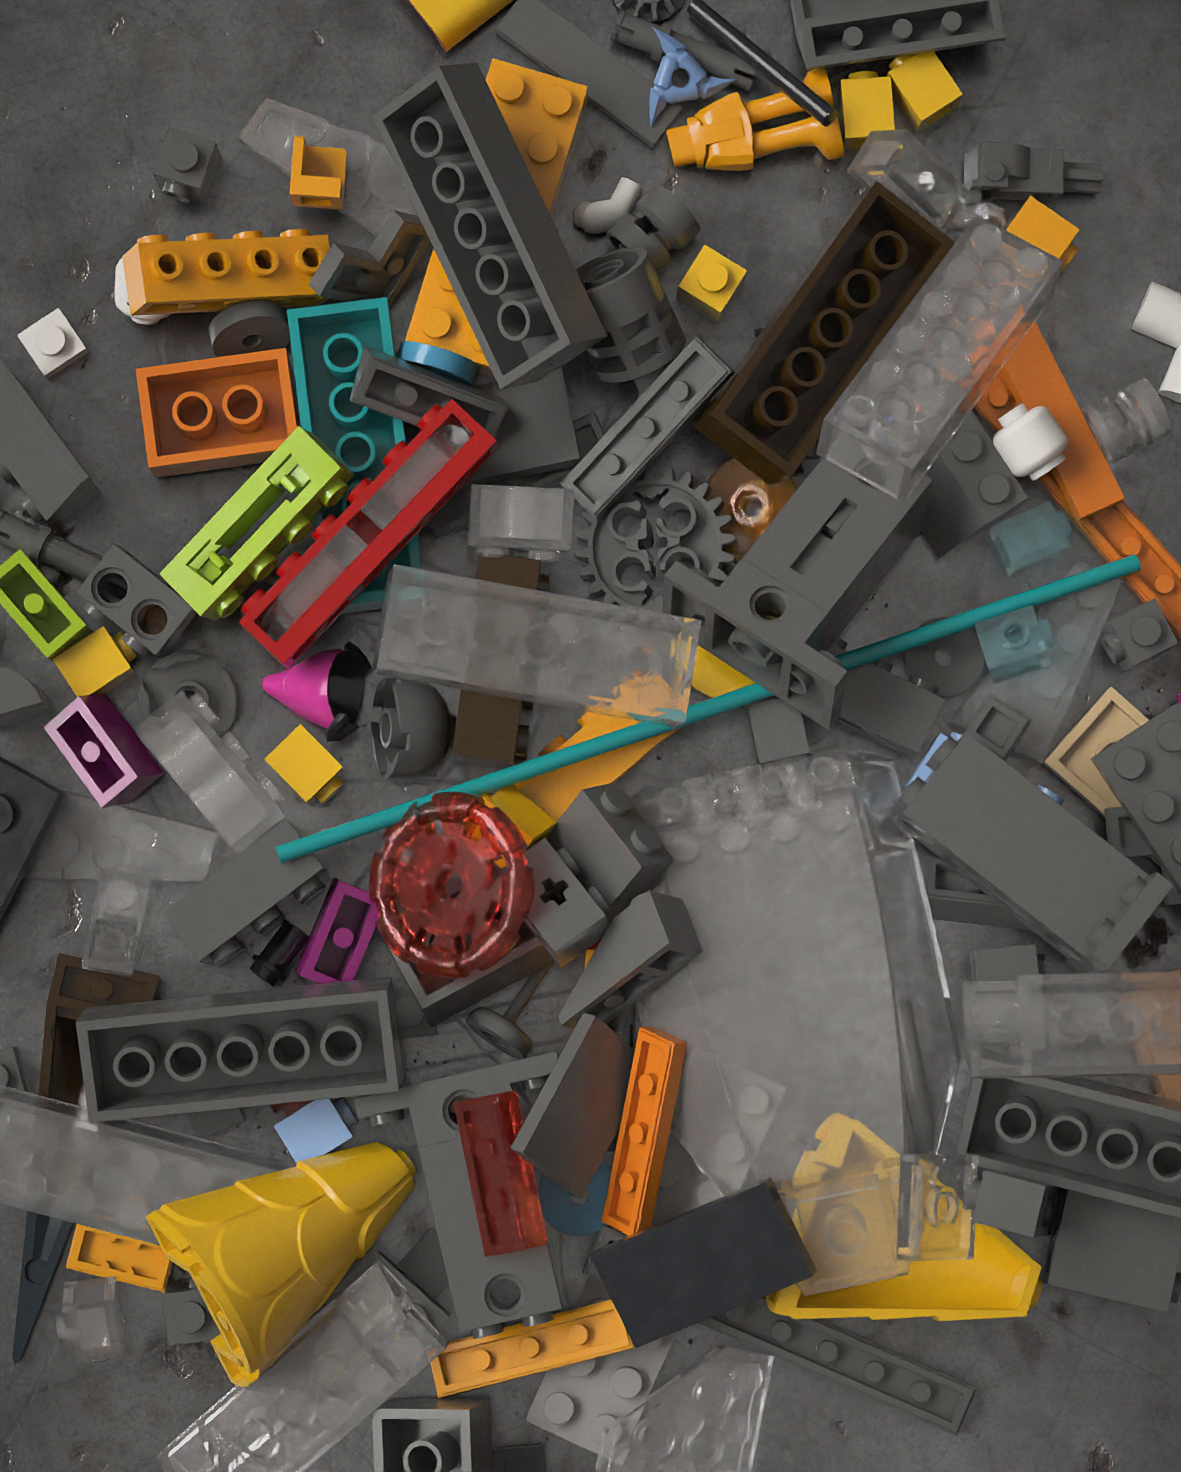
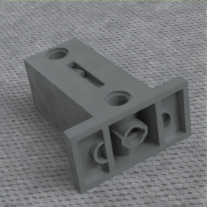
[662,427,933,730]
[894,732,1174,974]
[354,1052,562,1339]

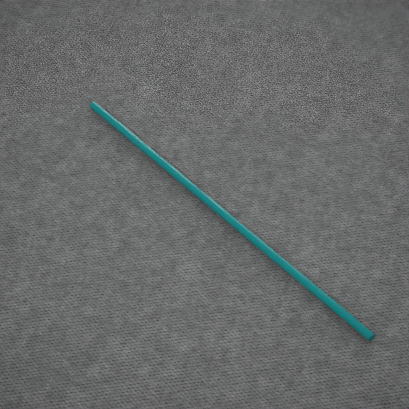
[275,554,1141,864]

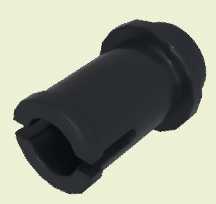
[249,919,309,987]

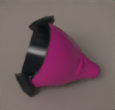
[262,641,372,742]

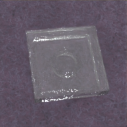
[896,1153,978,1261]

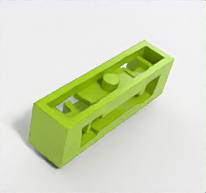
[159,426,355,621]

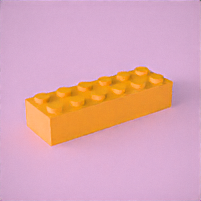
[405,58,588,379]

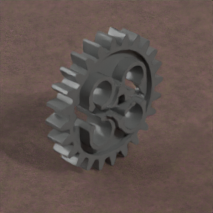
[574,466,738,630]

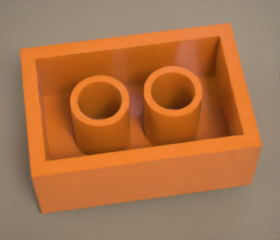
[136,348,300,478]

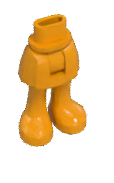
[666,68,845,171]

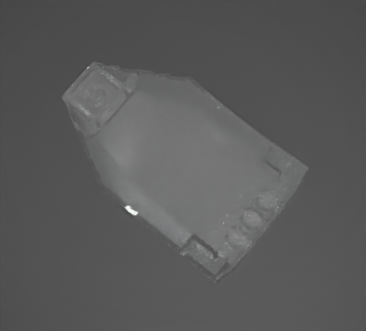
[630,747,961,1296]

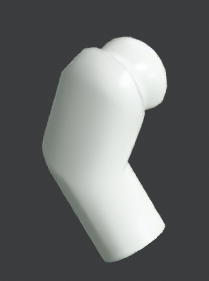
[573,177,643,234]

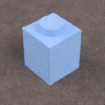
[274,1097,358,1164]

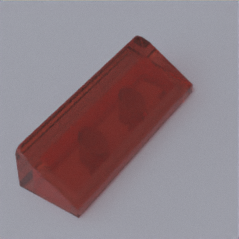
[454,1090,547,1257]

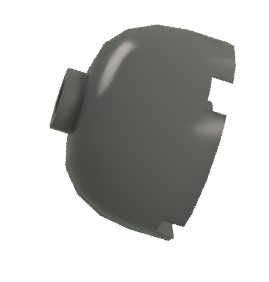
[371,677,457,778]

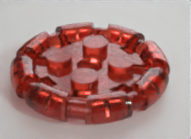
[369,791,535,979]

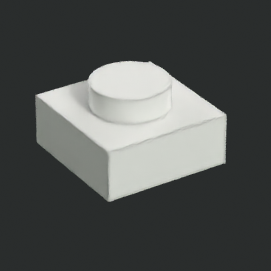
[17,308,88,379]

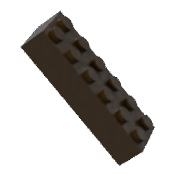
[694,181,955,488]

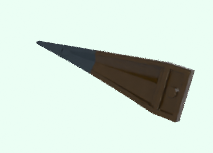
[12,953,160,1364]

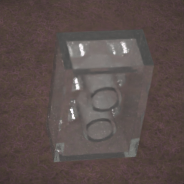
[135,689,285,855]

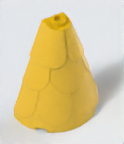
[766,1113,1042,1321]
[145,1142,417,1387]

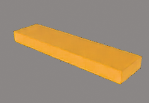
[427,1299,635,1398]

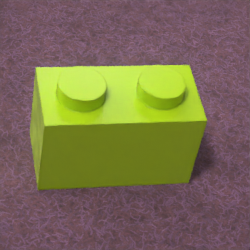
[0,549,94,664]

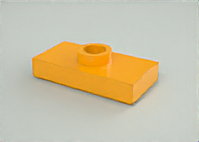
[66,1217,174,1293]

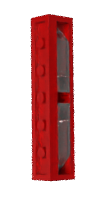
[239,399,498,670]

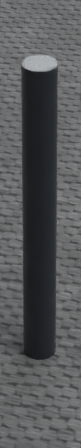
[687,0,838,127]

